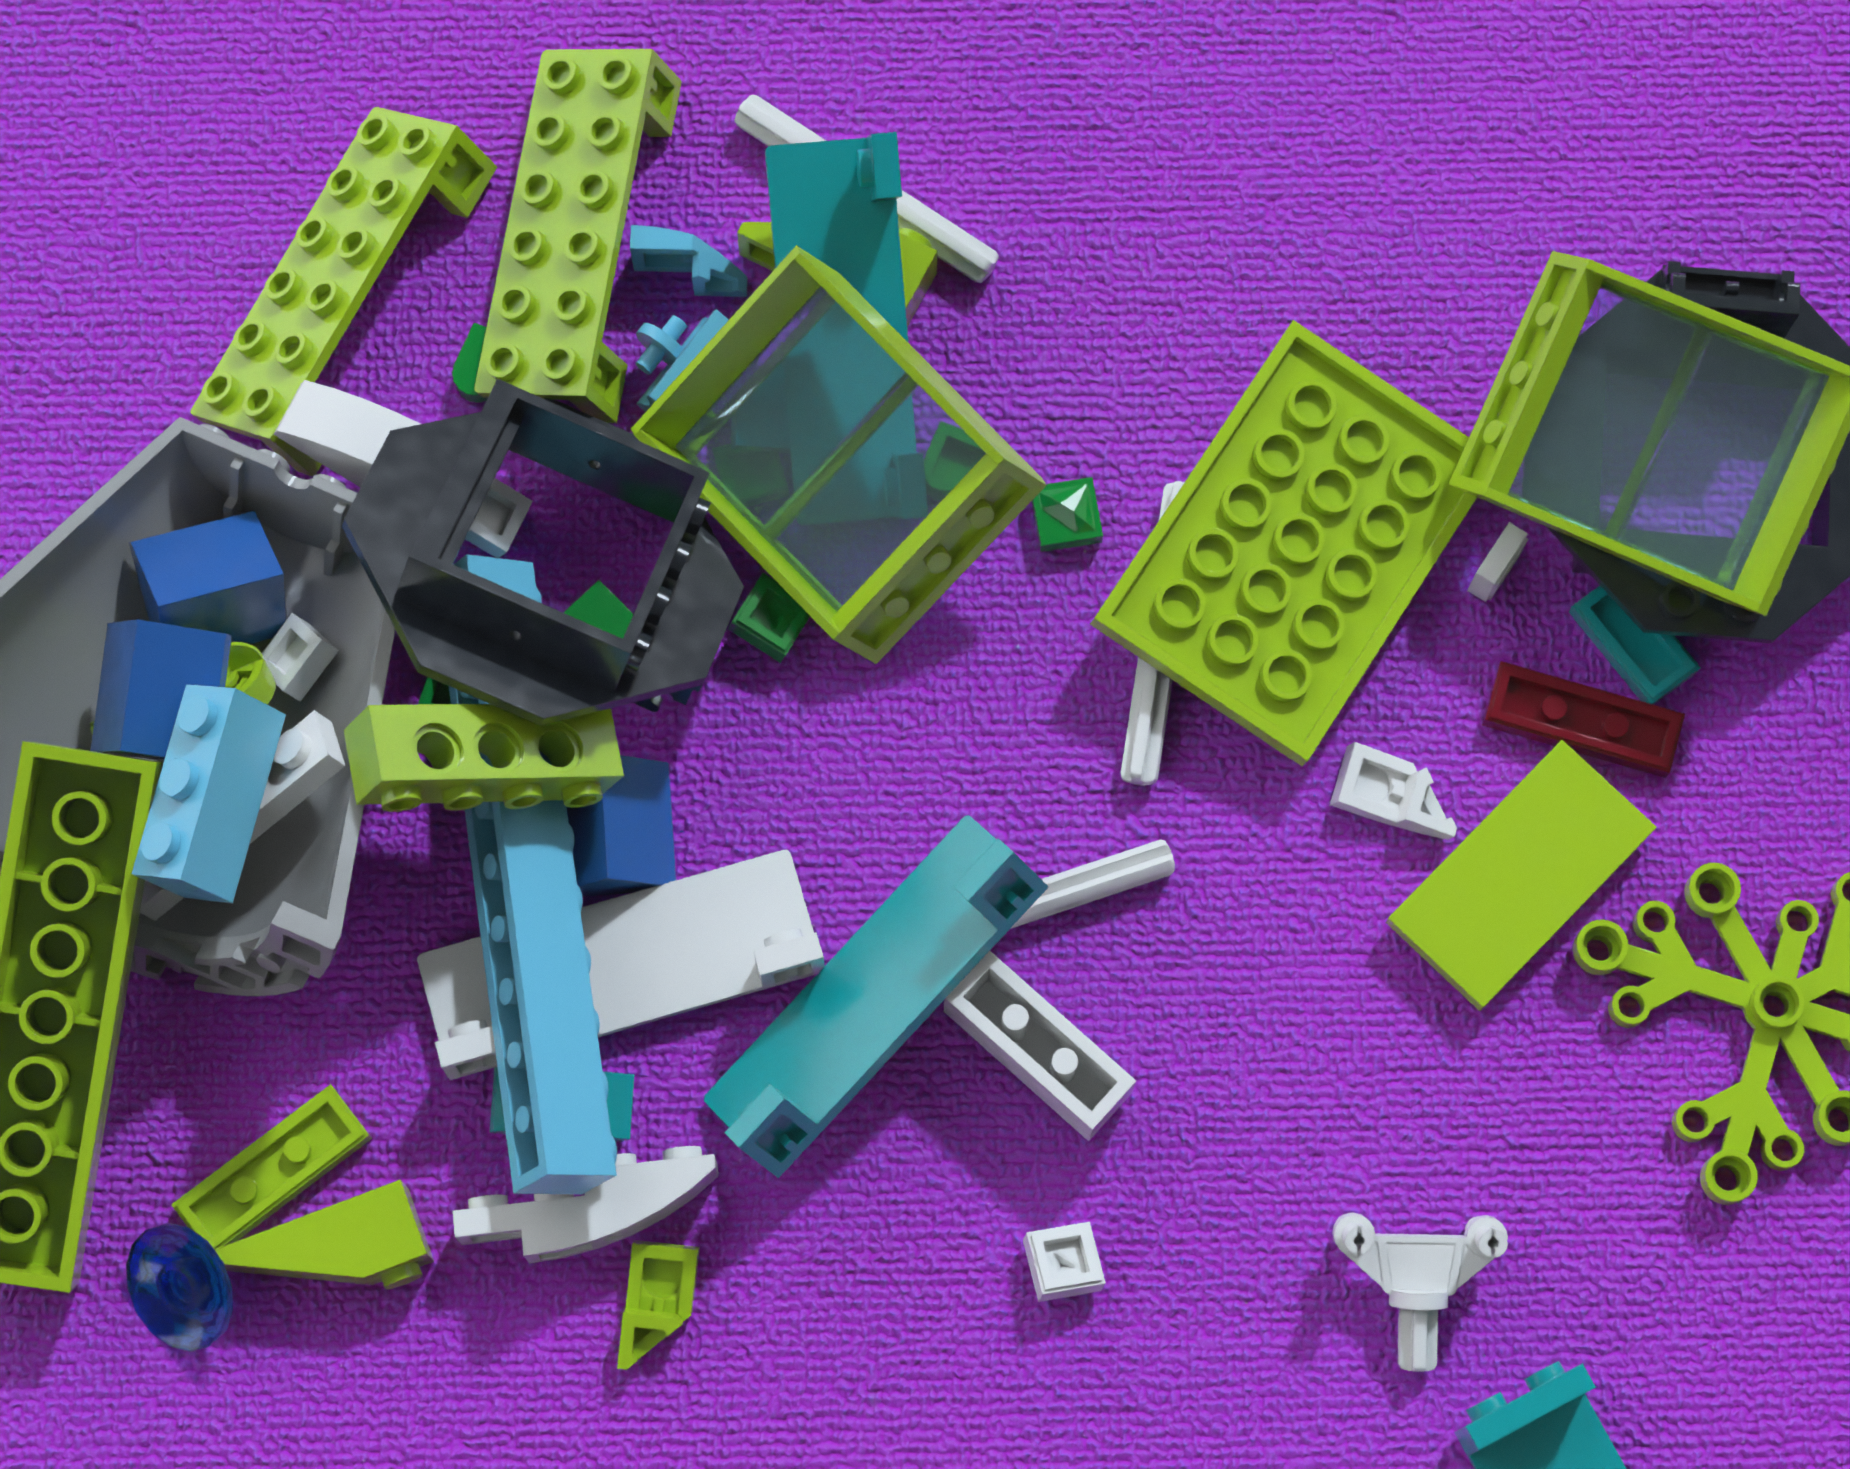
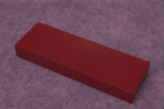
[1482,661,1685,778]

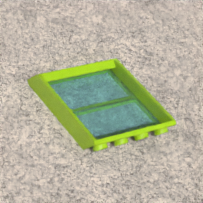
[631,245,1046,664]
[1449,251,1850,616]

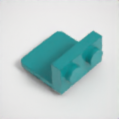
[1454,1361,1627,1469]

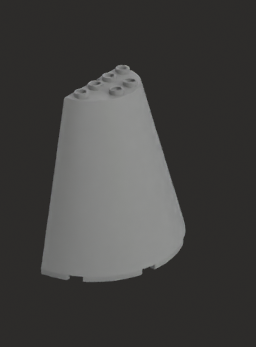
[0,417,395,996]

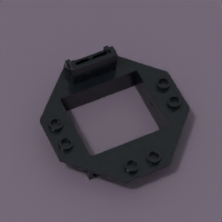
[1522,261,1850,643]
[342,379,744,726]

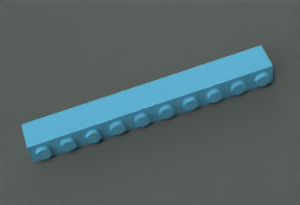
[449,554,617,1194]

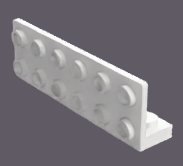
[417,850,825,1080]

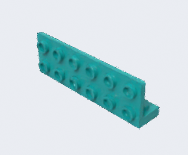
[765,132,929,525]
[704,815,1049,1178]

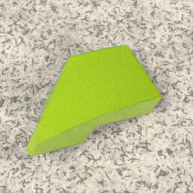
[617,1240,700,1370]

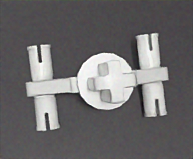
[1332,1212,1508,1372]

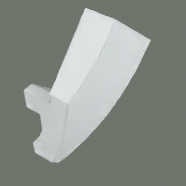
[1330,742,1457,840]

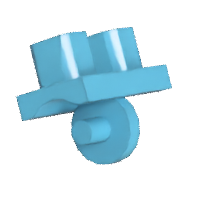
[635,309,729,412]

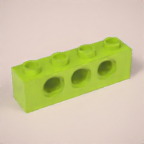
[344,704,624,812]

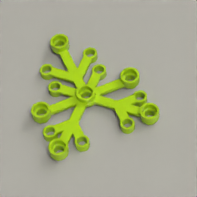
[1572,863,1850,1205]

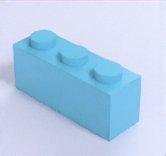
[131,684,286,903]

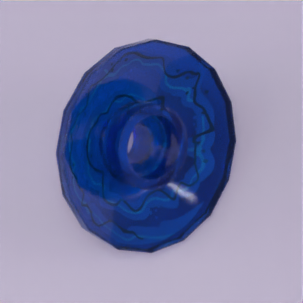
[126,1223,233,1352]

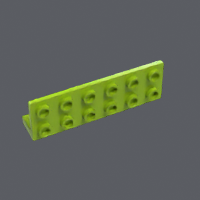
[475,49,682,423]
[191,107,497,477]

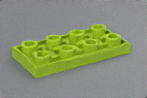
[1385,740,1657,1011]

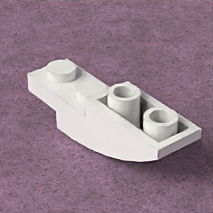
[273,380,533,558]
[453,1146,718,1264]

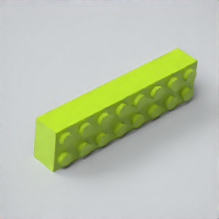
[0,741,164,1293]

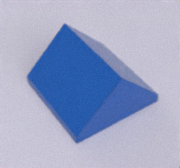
[129,511,286,644]
[90,619,232,760]
[566,755,677,897]

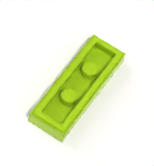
[171,1084,372,1259]

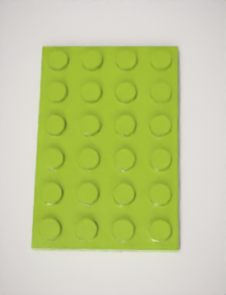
[1090,320,1477,766]

